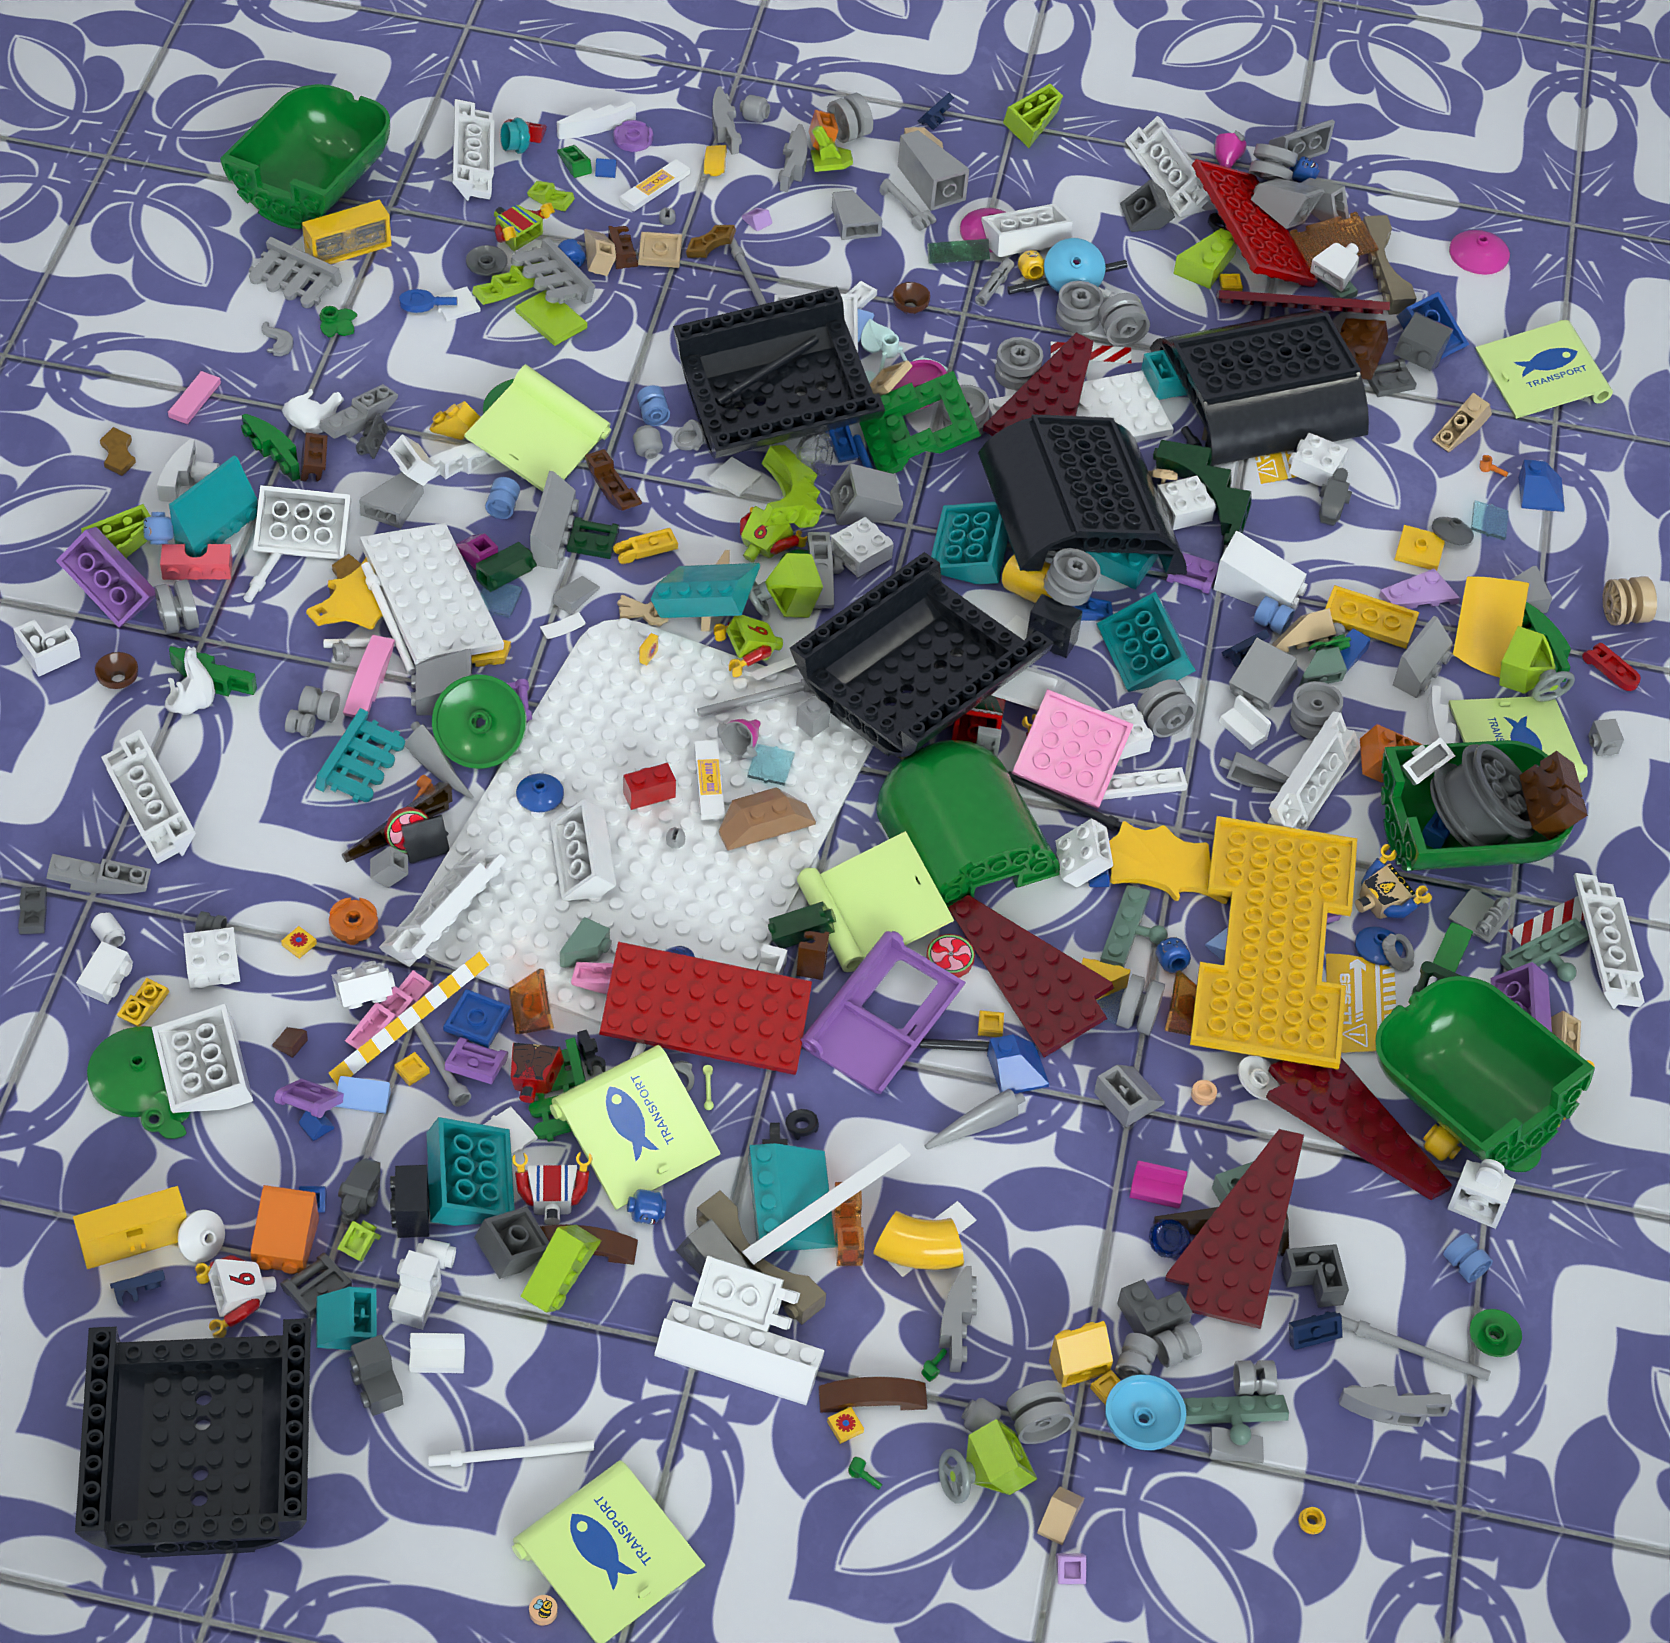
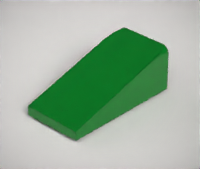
[557,145,592,178]
[1433,922,1473,972]

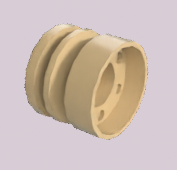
[1603,576,1657,626]

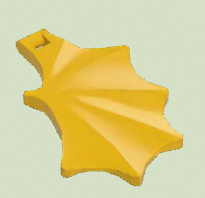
[306,558,383,630]
[1109,821,1230,904]

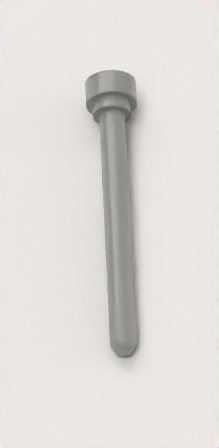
[413,1021,471,1107]

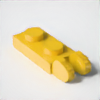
[613,528,678,564]

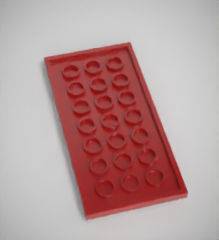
[1192,159,1318,287]
[599,941,812,1075]

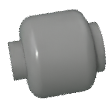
[740,95,770,123]
[633,425,663,459]
[961,1398,1003,1433]

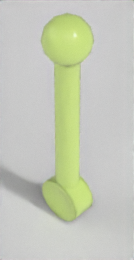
[703,1065,714,1110]

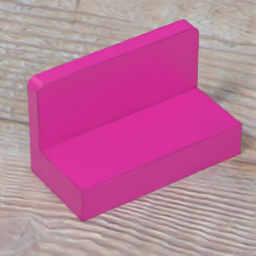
[1129,1161,1188,1209]

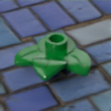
[319,306,358,337]
[1308,634,1351,652]
[141,1090,191,1139]

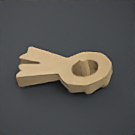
[1148,468,1178,484]
[617,595,669,626]

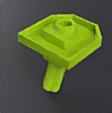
[810,125,853,172]

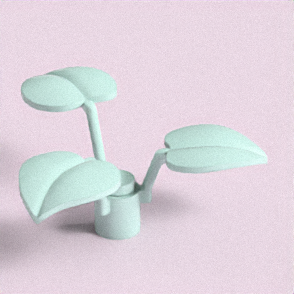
[861,319,948,396]

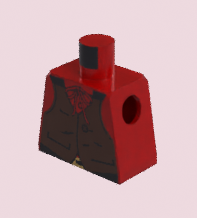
[511,1042,564,1103]

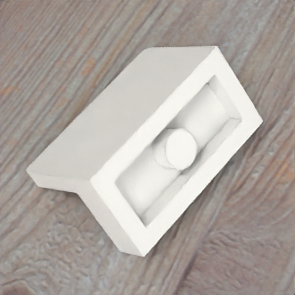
[1219,695,1271,750]
[409,1333,465,1373]

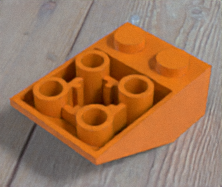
[1360,724,1422,783]

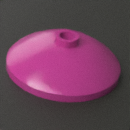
[960,208,1006,252]
[1449,230,1510,275]
[890,359,947,410]

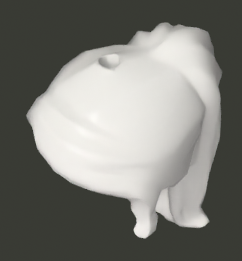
[282,389,344,434]
[165,646,215,715]

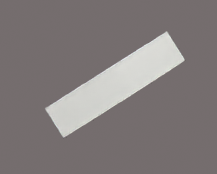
[557,101,636,139]
[429,443,495,481]
[1427,685,1456,744]

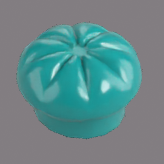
[500,117,530,154]

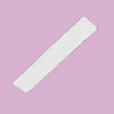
[749,656,796,680]

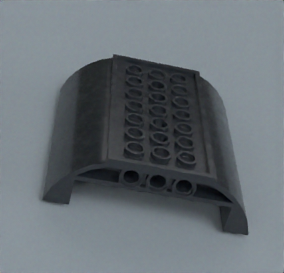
[673,286,885,459]
[1150,309,1369,466]
[978,414,1187,575]
[790,552,1054,757]
[75,1318,311,1558]

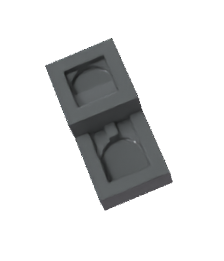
[18,886,47,934]

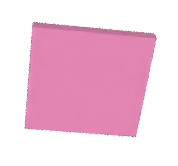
[1012,689,1134,809]

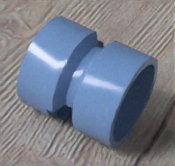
[637,385,670,426]
[485,477,520,519]
[1254,596,1295,635]
[1443,1233,1493,1283]

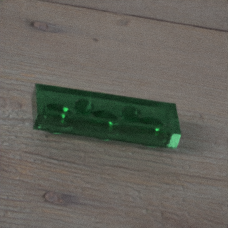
[927,239,990,264]

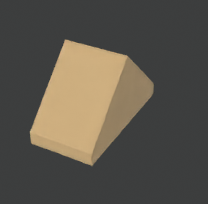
[1037,1487,1085,1545]

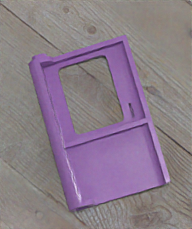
[800,931,966,1094]

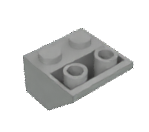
[1094,1065,1165,1128]

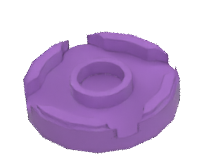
[613,120,653,152]

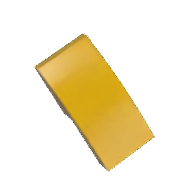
[704,145,727,176]
[117,978,170,1027]

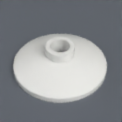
[1238,1056,1280,1100]
[178,1210,225,1263]

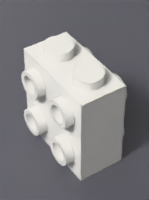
[1288,433,1348,487]
[1157,476,1216,530]
[831,517,894,577]
[1103,703,1154,760]
[1055,818,1113,887]
[184,927,240,988]
[332,961,395,1009]

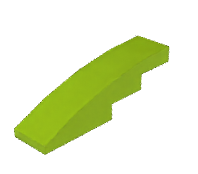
[472,262,553,305]

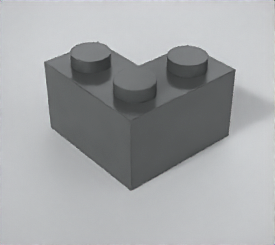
[1281,1244,1349,1308]
[1117,1279,1193,1339]
[348,1334,403,1416]

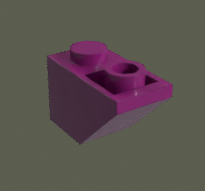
[456,533,498,570]

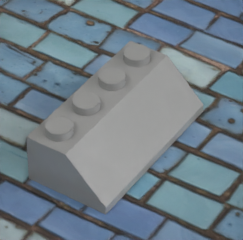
[530,471,579,569]

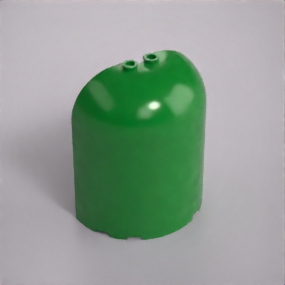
[220,84,390,229]
[876,740,1060,910]
[1381,740,1574,871]
[1375,976,1595,1168]

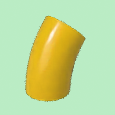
[1002,555,1052,604]
[873,1211,964,1270]

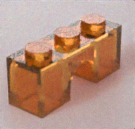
[834,1182,864,1266]

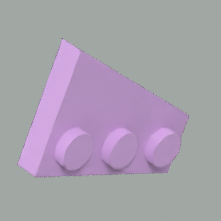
[1379,568,1460,609]

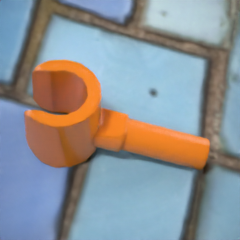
[1479,455,1509,477]
[412,775,433,802]

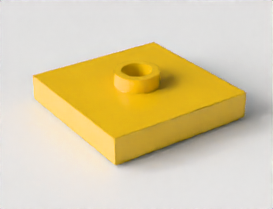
[1394,525,1445,571]

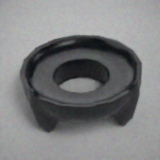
[1208,213,1228,233]
[785,1109,819,1140]

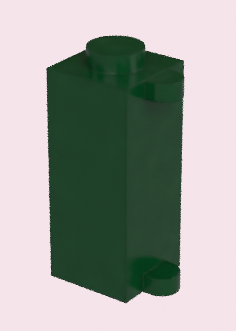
[476,542,537,592]
[768,901,836,949]

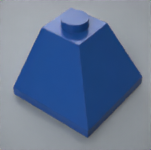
[1518,459,1565,512]
[987,1034,1049,1094]

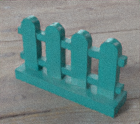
[315,708,405,803]

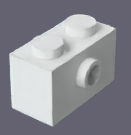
[388,434,438,486]
[1400,737,1455,785]
[76,941,133,1004]

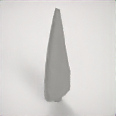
[405,721,474,799]
[1219,752,1289,792]
[924,1089,1025,1149]

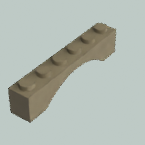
[1359,215,1417,315]
[696,1190,826,1325]

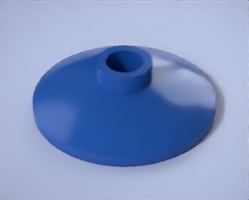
[516,773,564,812]
[1355,927,1403,965]

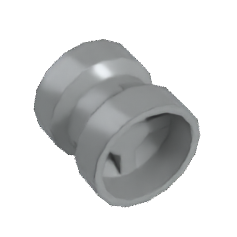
[285,709,316,737]

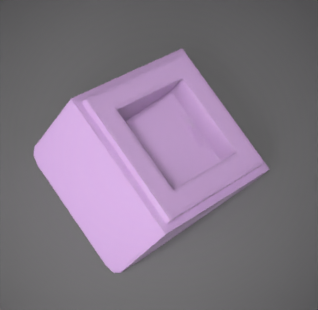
[742,208,772,231]
[1056,1553,1086,1584]

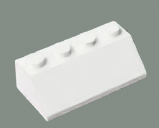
[981,204,1073,257]
[550,799,616,901]

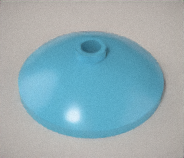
[1044,238,1105,293]
[1105,1375,1186,1450]

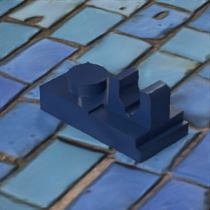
[918,92,954,130]
[1221,629,1270,667]
[110,1269,165,1306]
[1289,1311,1343,1350]

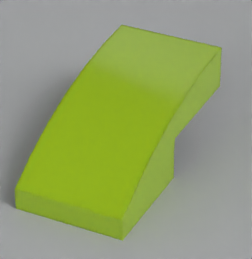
[527,181,575,211]

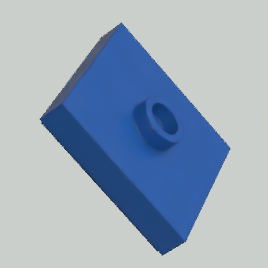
[443,989,511,1048]

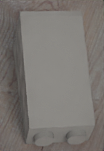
[898,130,969,211]

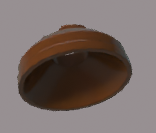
[893,282,930,314]
[95,652,138,689]

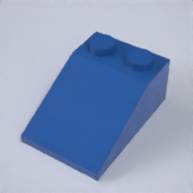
[1396,291,1469,359]

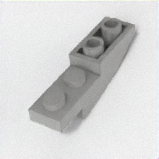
[712,86,742,155]
[778,124,808,193]
[319,384,398,439]
[807,532,834,608]
[46,854,151,894]
[939,1266,977,1372]
[1339,1384,1452,1427]

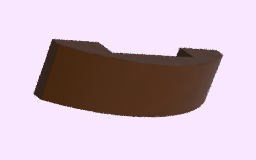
[585,449,642,511]
[540,1224,638,1265]
[818,1377,928,1413]

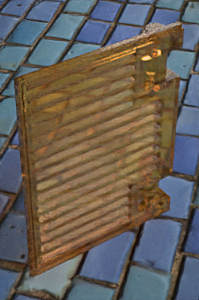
[1290,212,1379,269]

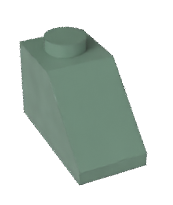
[1299,647,1347,686]
[560,917,612,968]

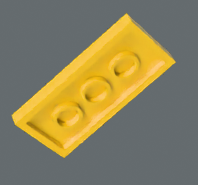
[1325,585,1419,649]

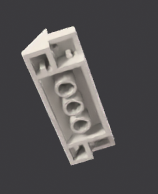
[452,99,494,201]
[1125,116,1211,217]
[936,654,1065,710]
[1267,712,1361,830]
[101,729,196,864]
[379,848,506,967]
[1573,873,1644,1009]
[655,1301,824,1405]

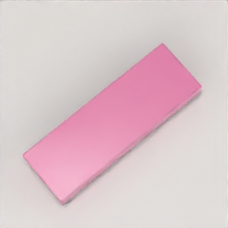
[168,371,221,425]

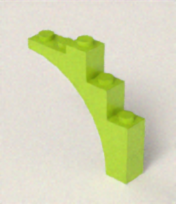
[759,445,823,528]

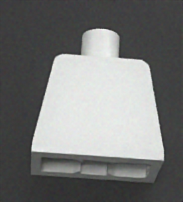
[1310,243,1359,292]

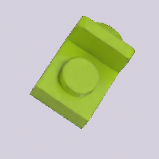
[337,1220,381,1262]

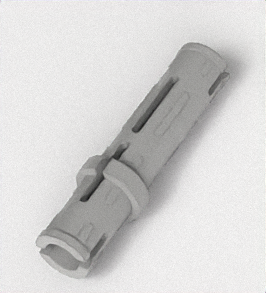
[975,258,1014,306]

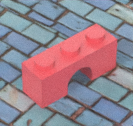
[160,544,233,580]

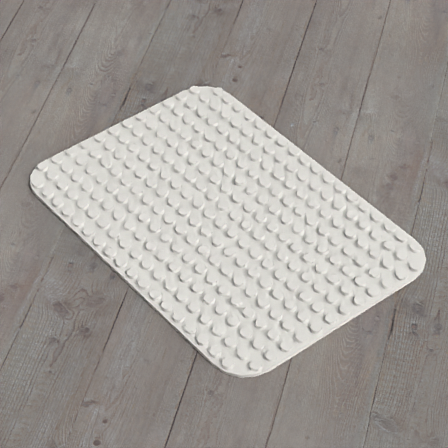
[414,618,874,1025]

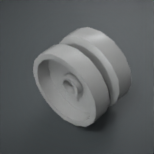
[827,92,873,143]
[1248,144,1298,181]
[1055,281,1104,334]
[1098,293,1150,346]
[994,337,1043,391]
[942,385,990,435]
[1044,548,1101,606]
[154,579,199,635]
[1137,680,1197,738]
[1290,681,1343,739]
[1116,974,1165,1036]
[1006,1380,1075,1444]

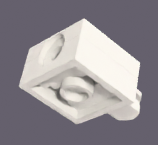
[1448,1159,1516,1229]

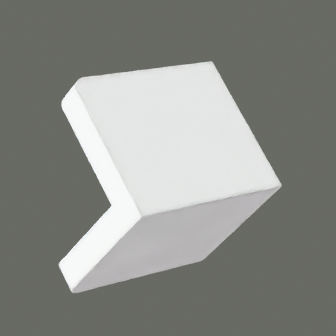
[758,944,787,975]

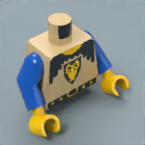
[1355,844,1432,919]

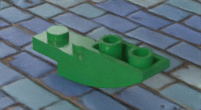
[241,414,300,482]
[1522,602,1571,682]
[169,646,257,697]

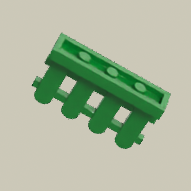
[529,1037,586,1142]

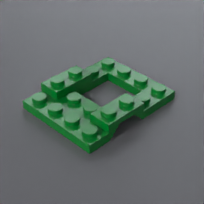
[859,371,981,474]

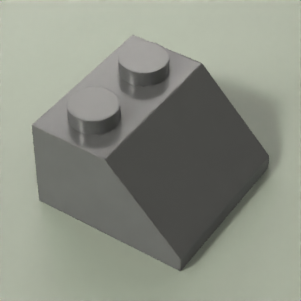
[1120,179,1175,232]
[1393,312,1453,371]
[474,1207,549,1279]

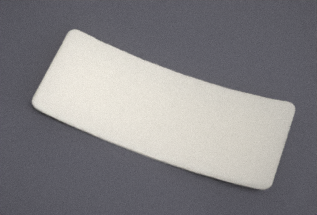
[540,612,586,639]

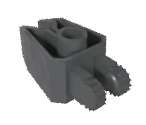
[1319,468,1352,526]
[338,1158,381,1225]

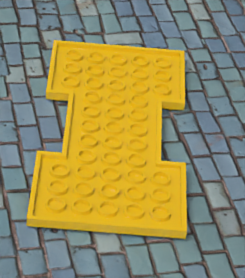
[1190,816,1358,1069]

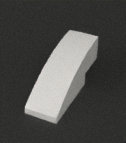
[157,439,197,502]

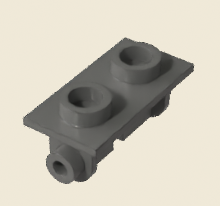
[356,413,389,459]

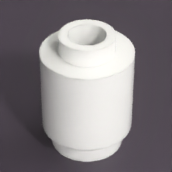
[191,461,220,483]
[91,913,125,947]
[416,1239,456,1270]

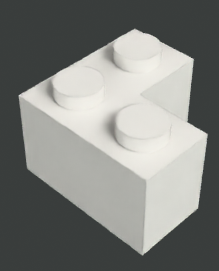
[13,619,81,677]
[389,1250,441,1330]

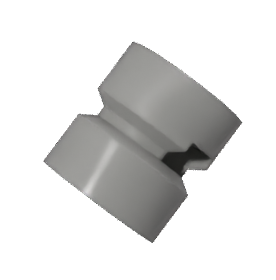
[298,685,340,723]
[1153,1322,1202,1368]
[1115,1333,1159,1379]
[1233,1360,1277,1396]

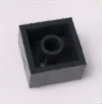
[1026,594,1083,658]
[390,1165,429,1238]

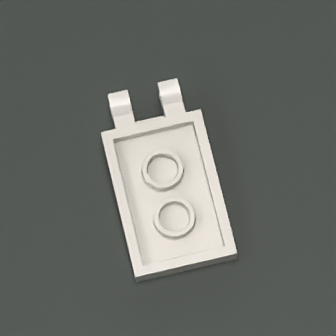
[692,1256,801,1332]

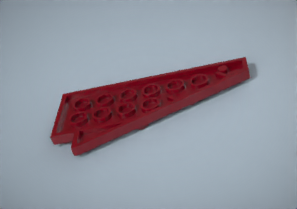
[1165,1129,1304,1329]

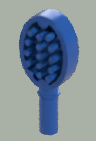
[399,289,458,313]

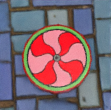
[384,807,429,854]
[926,934,975,978]

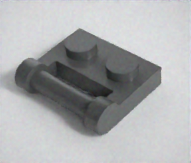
[1367,358,1417,397]
[280,1253,352,1317]

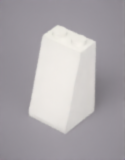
[1213,531,1308,611]

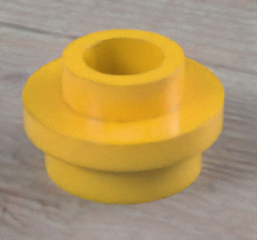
[1298,1507,1326,1534]

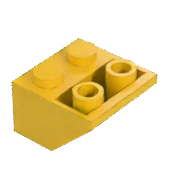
[1049,1321,1113,1388]

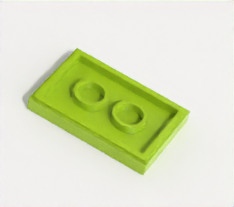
[515,290,587,346]

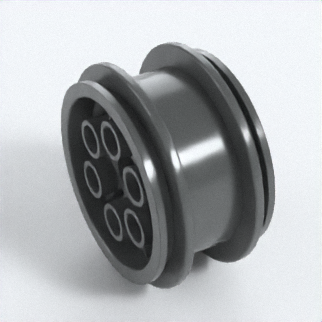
[1430,744,1535,847]

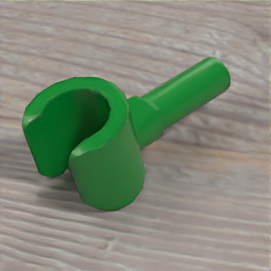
[921,1348,947,1382]
[848,1457,883,1490]

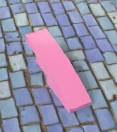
[343,635,395,717]
[571,962,613,994]
[345,970,434,1050]

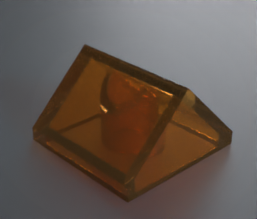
[509,968,554,1034]
[1165,970,1197,1036]

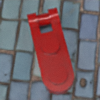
[1582,643,1641,691]

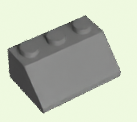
[1269,119,1335,161]
[1393,616,1453,698]

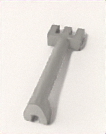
[879,178,936,231]

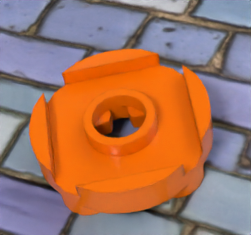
[329,897,378,945]

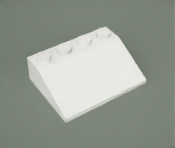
[253,485,351,560]
[152,1004,253,1113]

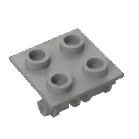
[1448,888,1513,943]

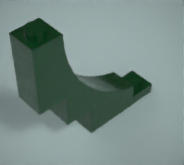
[1153,440,1252,547]

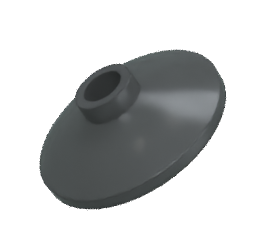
[466,245,508,276]
[1432,517,1474,545]

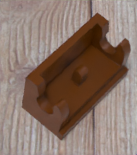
[608,226,638,269]
[300,432,328,481]
[796,931,830,980]

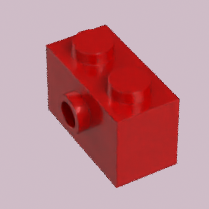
[623,763,676,810]

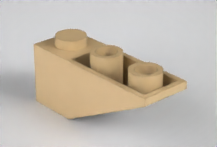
[584,229,616,276]
[1432,393,1492,453]
[1271,608,1336,652]

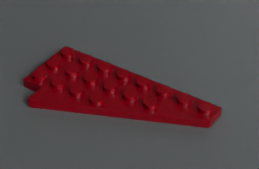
[1216,290,1390,314]
[983,332,1094,436]
[948,895,1114,1057]
[1266,1057,1452,1200]

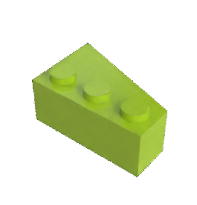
[1003,84,1063,148]
[1173,228,1237,289]
[81,504,151,558]
[520,1225,602,1313]

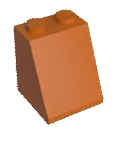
[250,1185,319,1274]

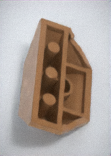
[719,787,816,851]

